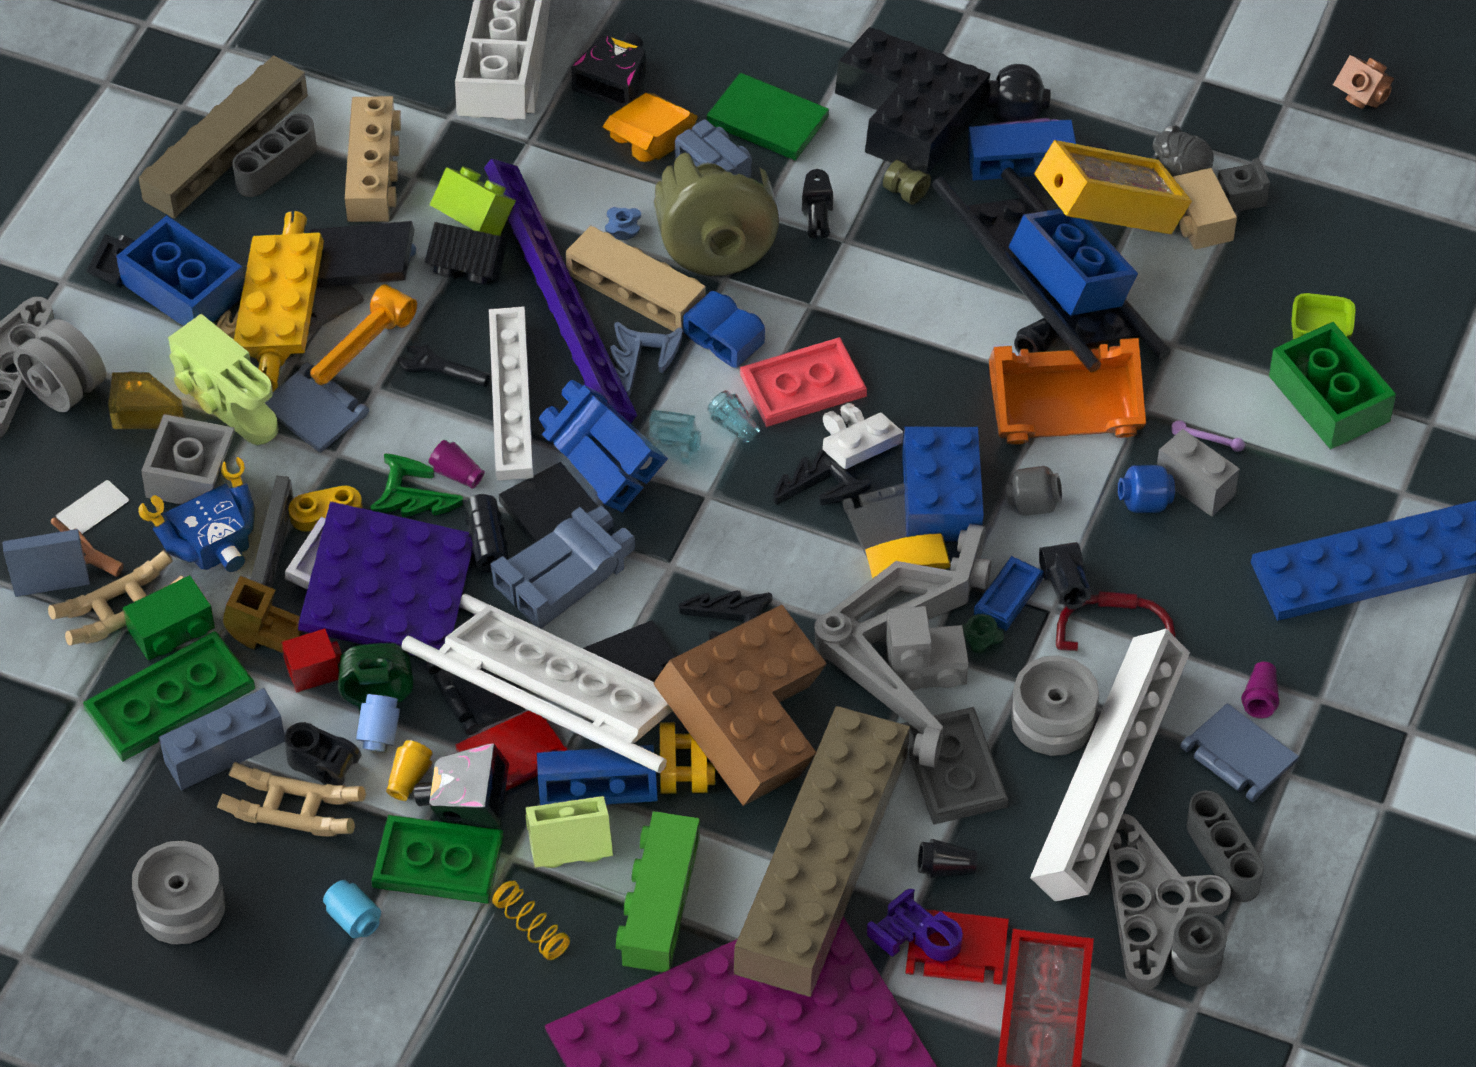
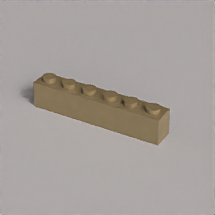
[139,55,308,218]

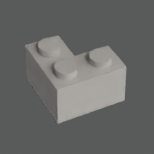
[886,606,968,691]

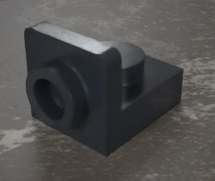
[87,234,134,288]

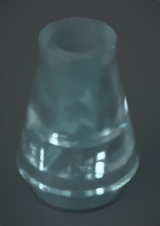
[707,390,760,443]

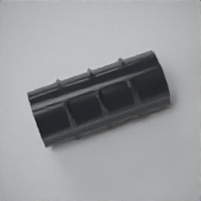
[464,494,509,572]

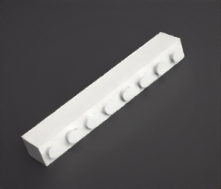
[1030,629,1190,902]

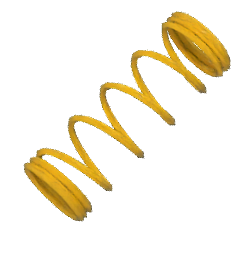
[492,881,570,960]

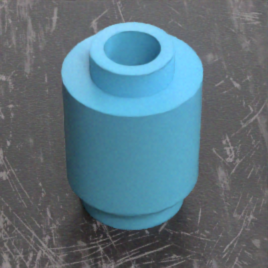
[323,880,381,938]

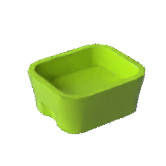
[1291,293,1356,339]

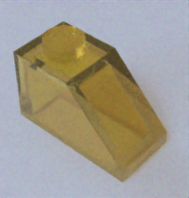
[108,371,185,429]

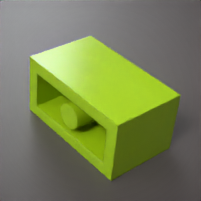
[429,166,516,236]

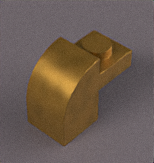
[223,576,303,653]

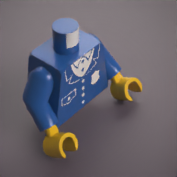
[139,457,255,572]

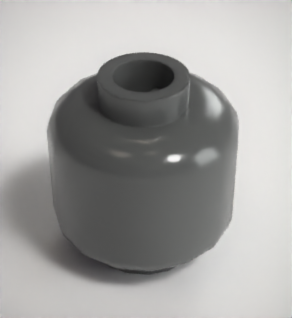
[1006,466,1062,516]

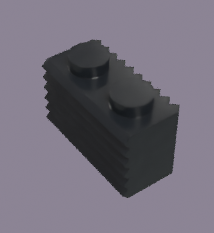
[424,222,508,286]

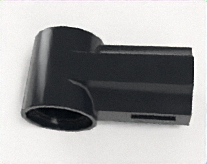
[1039,542,1091,609]

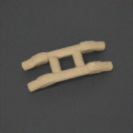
[48,550,185,645]
[217,762,366,837]

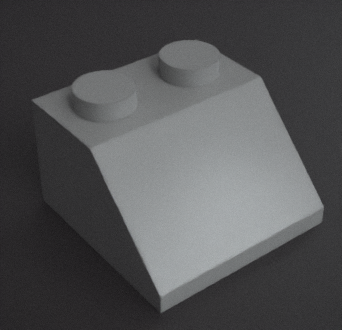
[141,414,235,504]

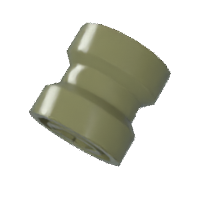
[883,160,931,205]

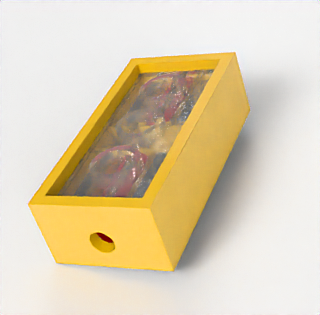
[1034,140,1192,234]

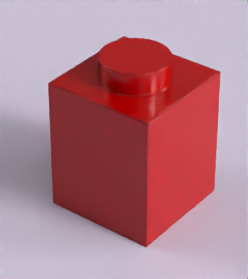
[281,629,342,693]

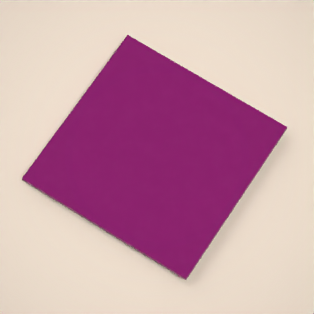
[545,916,937,1067]

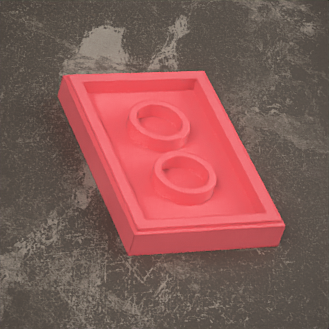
[740,337,867,427]

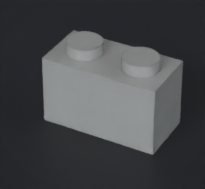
[1157,429,1240,516]

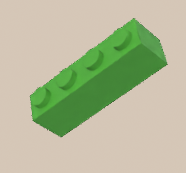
[616,811,700,972]

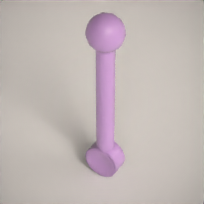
[1171,420,1245,452]

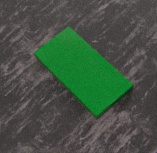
[83,631,255,762]

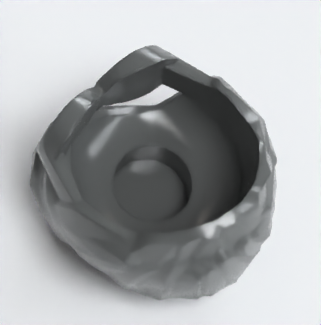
[1151,125,1214,177]

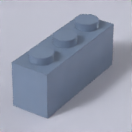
[159,688,285,791]

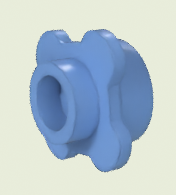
[605,207,641,240]

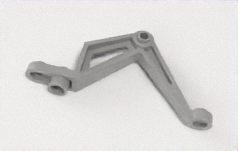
[815,524,991,768]

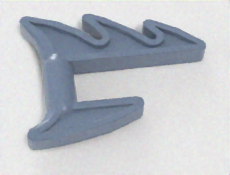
[610,322,683,397]

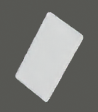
[56,480,129,534]

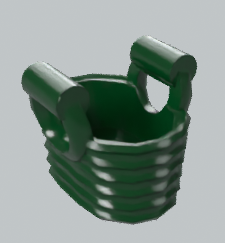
[338,643,414,713]

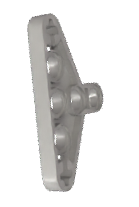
[0,297,54,438]
[1106,814,1231,990]

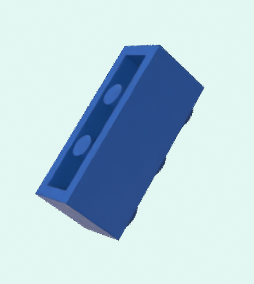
[967,120,1076,181]
[537,745,658,805]

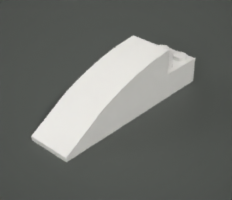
[455,0,550,120]

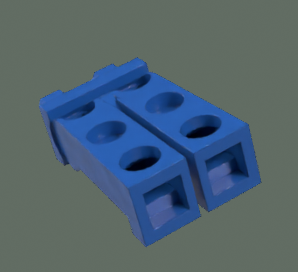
[539,380,668,512]

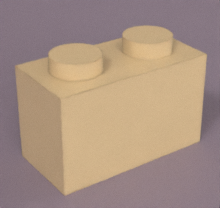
[1173,168,1237,250]

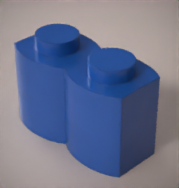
[683,291,765,368]

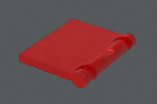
[455,710,568,791]
[905,909,1009,985]

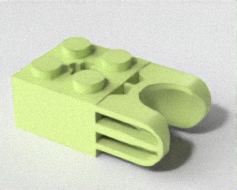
[168,314,279,445]

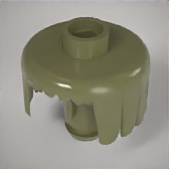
[654,153,779,276]

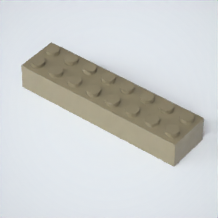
[734,706,910,997]

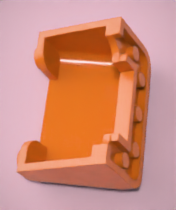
[989,338,1146,444]

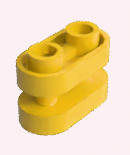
[659,722,715,794]

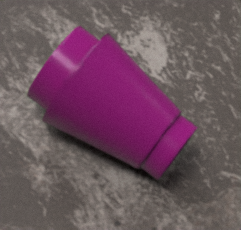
[428,440,485,489]
[1241,662,1280,718]

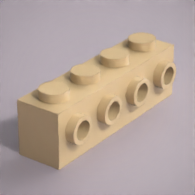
[345,96,401,222]

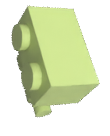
[525,796,613,868]

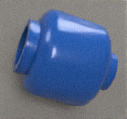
[1118,465,1175,513]

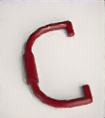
[1056,591,1176,651]

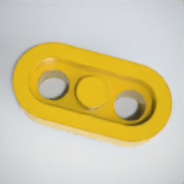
[288,486,363,531]

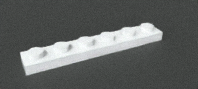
[489,307,534,481]

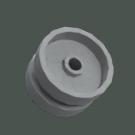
[13,319,106,412]
[1011,656,1099,756]
[132,841,225,945]

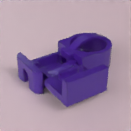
[867,888,963,961]

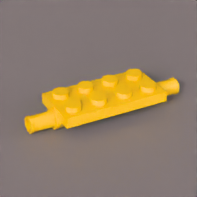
[233,211,324,392]

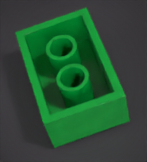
[1269,322,1396,450]

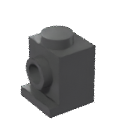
[1218,158,1270,212]

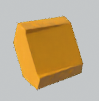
[602,93,698,162]

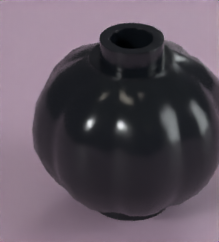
[986,63,1051,123]

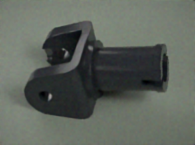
[802,169,833,239]

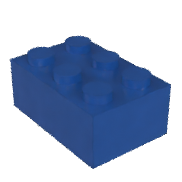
[1008,209,1138,316]
[116,215,244,326]
[902,427,984,541]

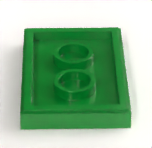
[707,73,829,161]
[371,815,504,904]

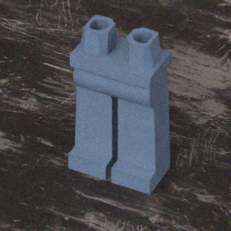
[491,506,635,629]

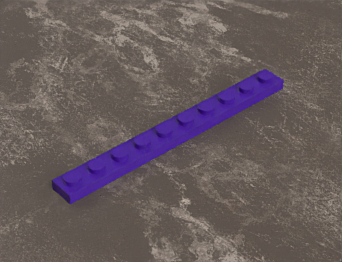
[484,158,637,424]

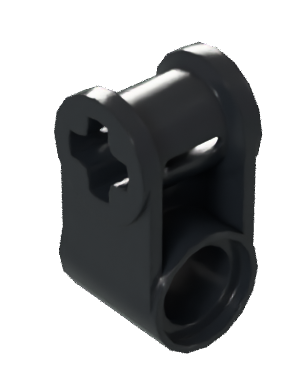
[285,722,362,785]

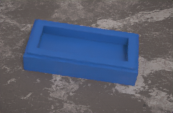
[974,556,1044,631]

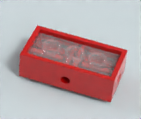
[997,929,1094,1067]

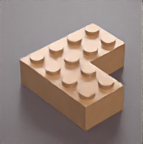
[653,605,827,806]

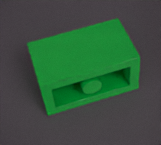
[123,575,215,661]

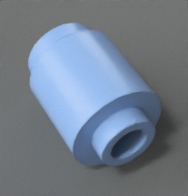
[356,694,400,752]

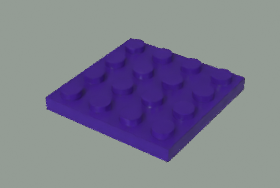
[298,501,473,656]

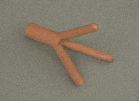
[51,517,124,577]

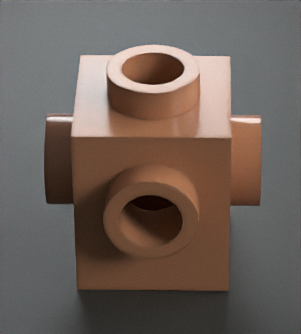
[1333,55,1394,109]

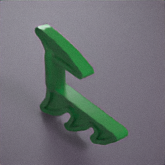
[370,453,463,517]

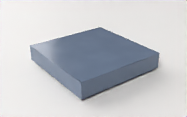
[2,529,90,597]

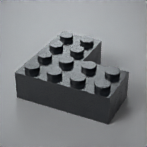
[835,27,990,174]

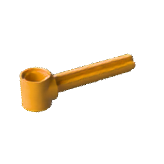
[310,284,417,385]

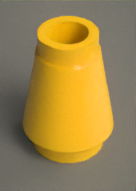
[386,740,433,801]

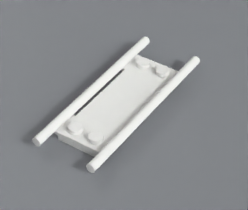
[402,594,673,773]

